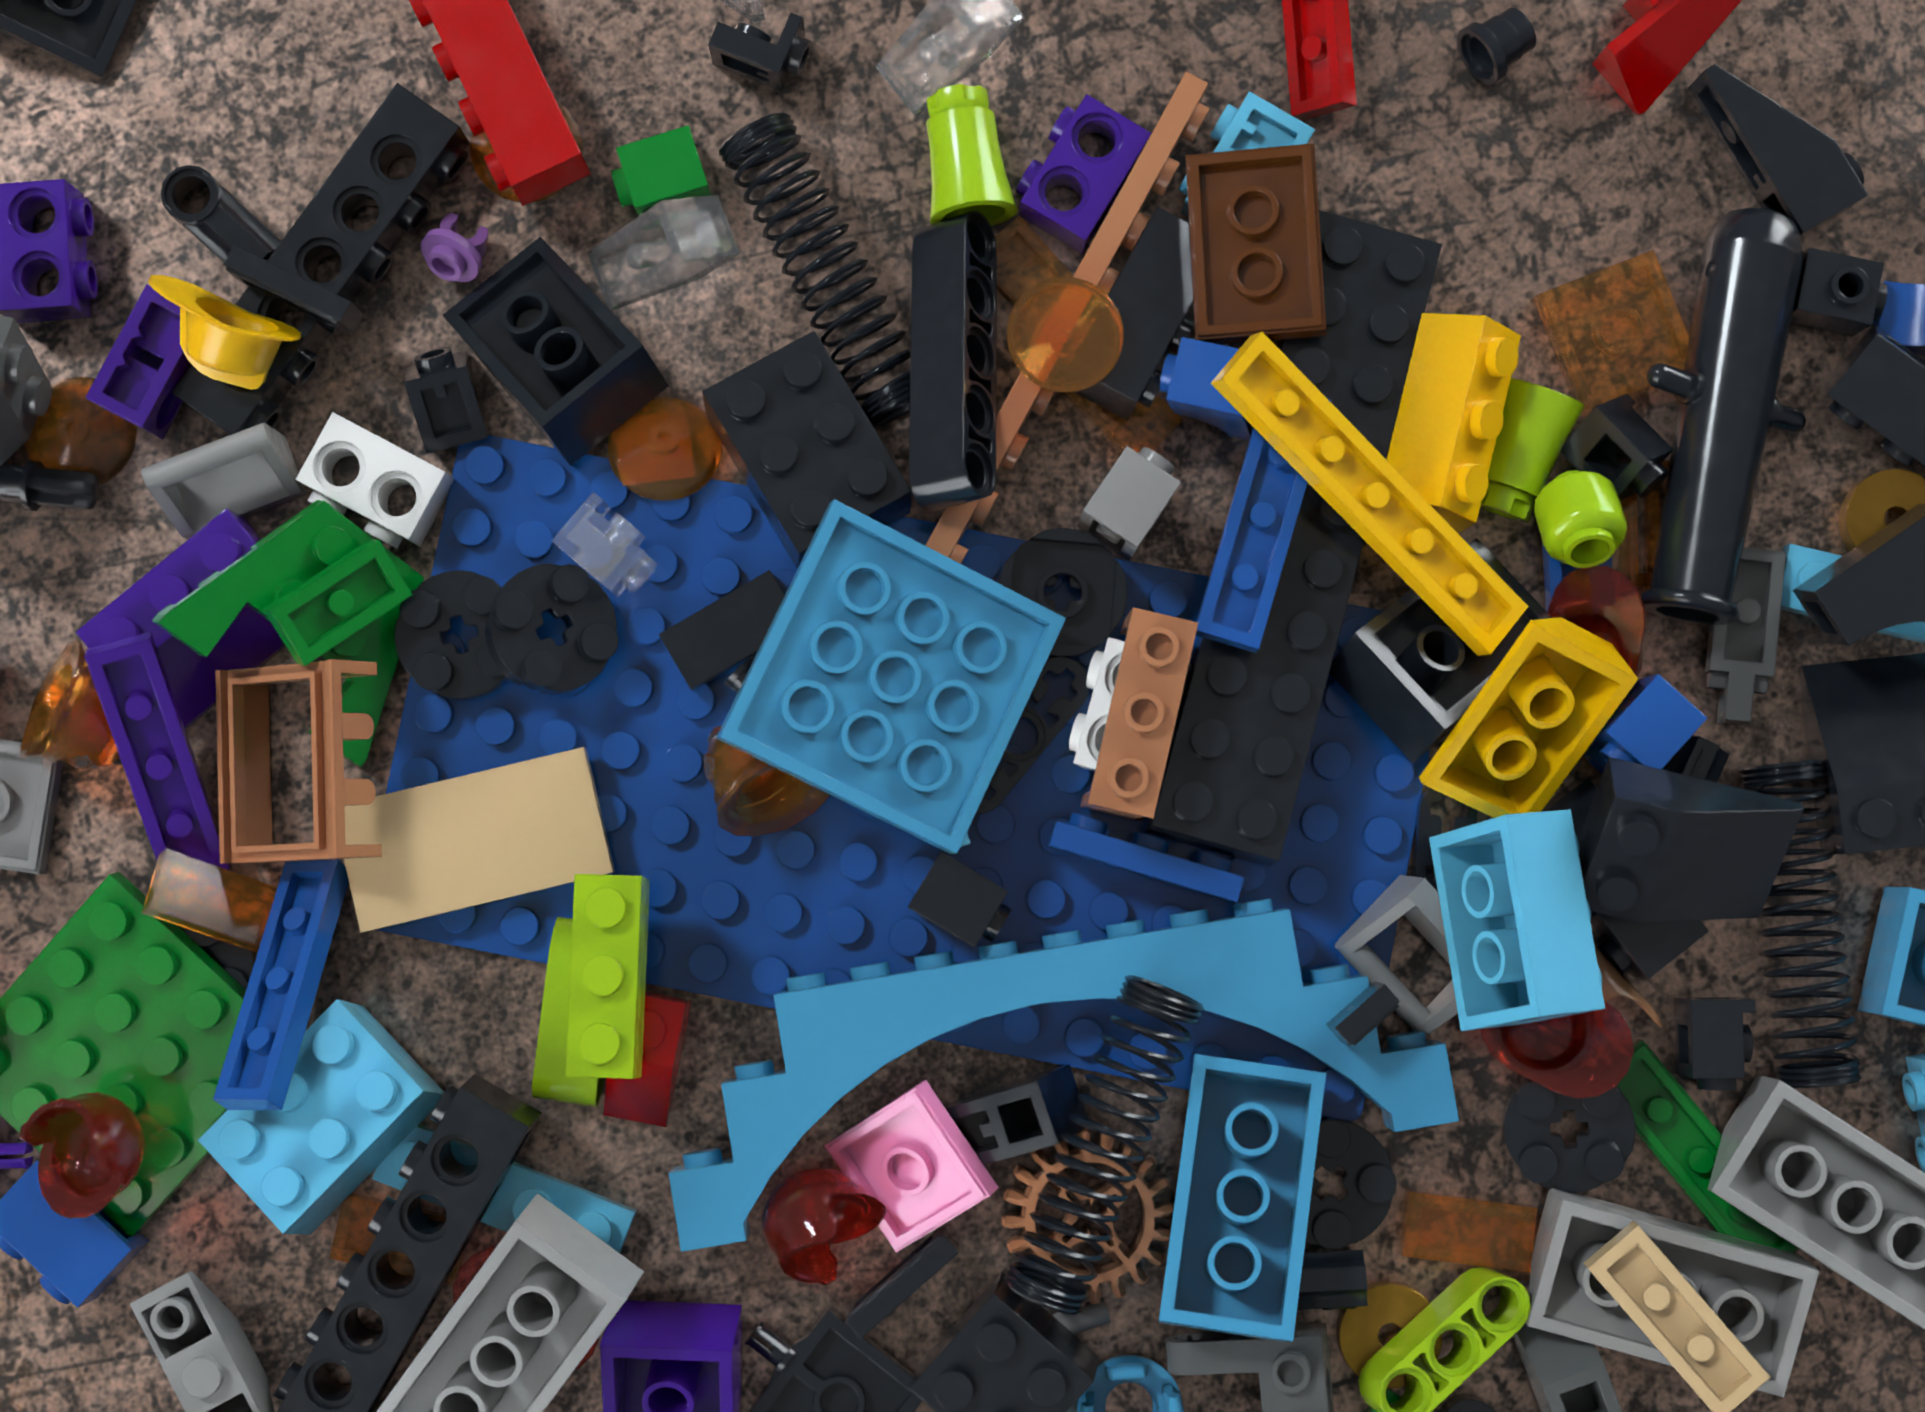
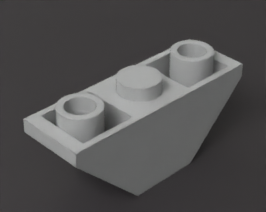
[129,1271,275,1412]

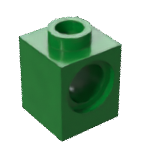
[610,125,713,222]

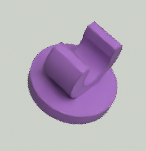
[420,212,488,282]

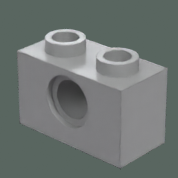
[1077,446,1181,561]

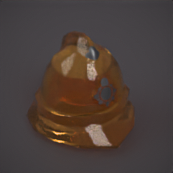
[19,639,122,769]
[703,725,830,836]

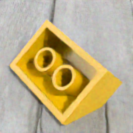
[1386,313,1521,534]
[1419,617,1638,818]

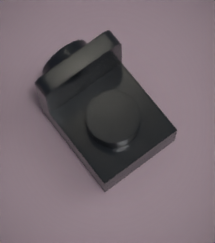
[708,12,811,92]
[404,347,489,454]

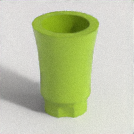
[926,84,1018,226]
[1480,378,1585,523]

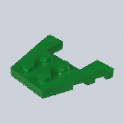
[152,500,424,768]

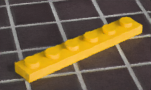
[1211,332,1529,656]

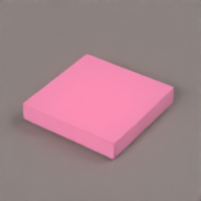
[825,1079,999,1253]

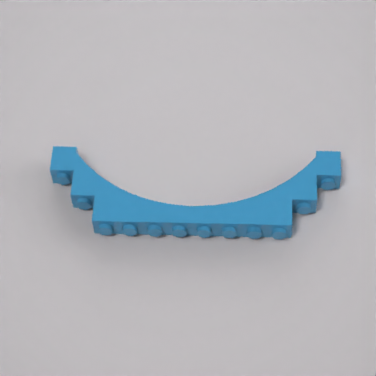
[668,898,1459,1252]

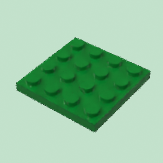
[0,872,246,1237]

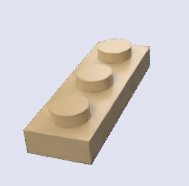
[1583,1220,1771,1412]

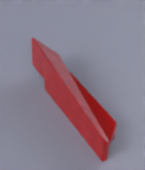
[1592,0,1742,115]

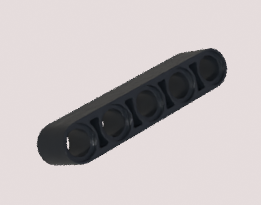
[909,210,997,513]

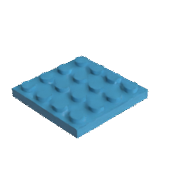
[716,499,1066,854]

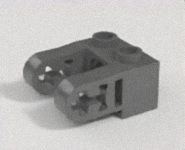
[1165,1323,1334,1412]

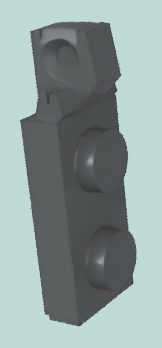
[1705,547,1786,726]

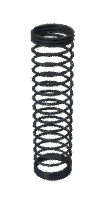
[719,112,911,428]
[1739,759,1862,1089]
[1004,975,1204,1315]

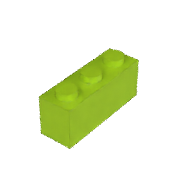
[565,874,650,1079]

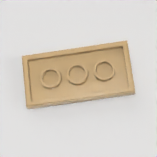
[344,747,615,933]

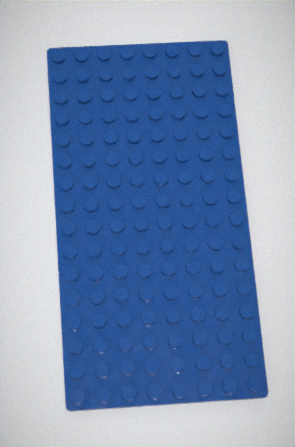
[377,435,1430,1122]

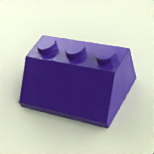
[75,508,286,729]

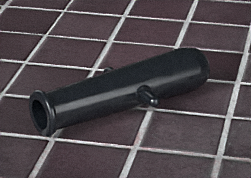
[1638,207,1806,625]

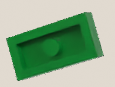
[263,539,413,666]

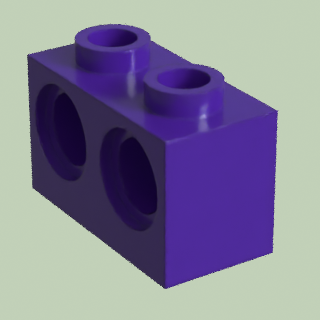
[1015,94,1152,254]
[0,179,98,323]
[85,284,192,439]

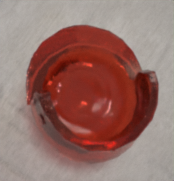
[19,1092,145,1219]
[762,1167,886,1285]

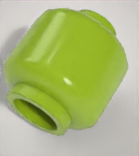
[1534,470,1627,568]

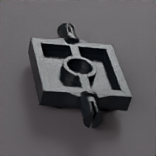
[745,1307,923,1412]

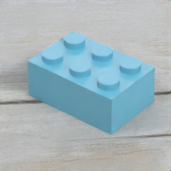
[1429,809,1605,1031]
[198,999,444,1235]

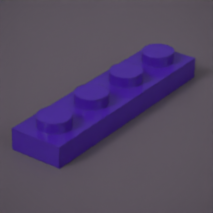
[84,632,232,893]

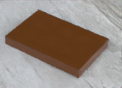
[1185,143,1327,345]

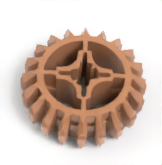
[1001,1128,1174,1304]

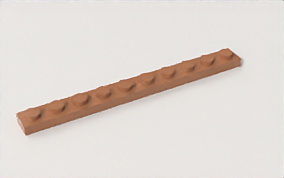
[925,71,1210,564]

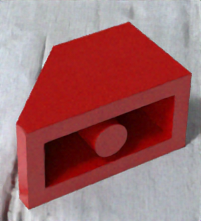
[603,991,692,1127]

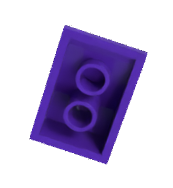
[600,1300,743,1412]

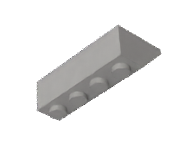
[1707,1075,1925,1330]
[1526,1188,1819,1397]

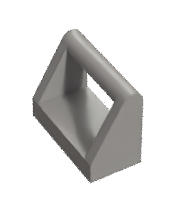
[141,422,307,539]
[1335,875,1458,1036]

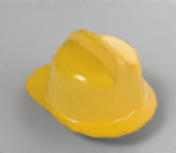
[148,274,301,390]

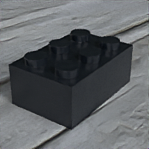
[702,330,912,569]

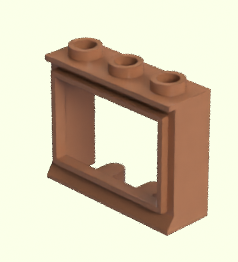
[1080,607,1199,822]
[215,659,382,864]

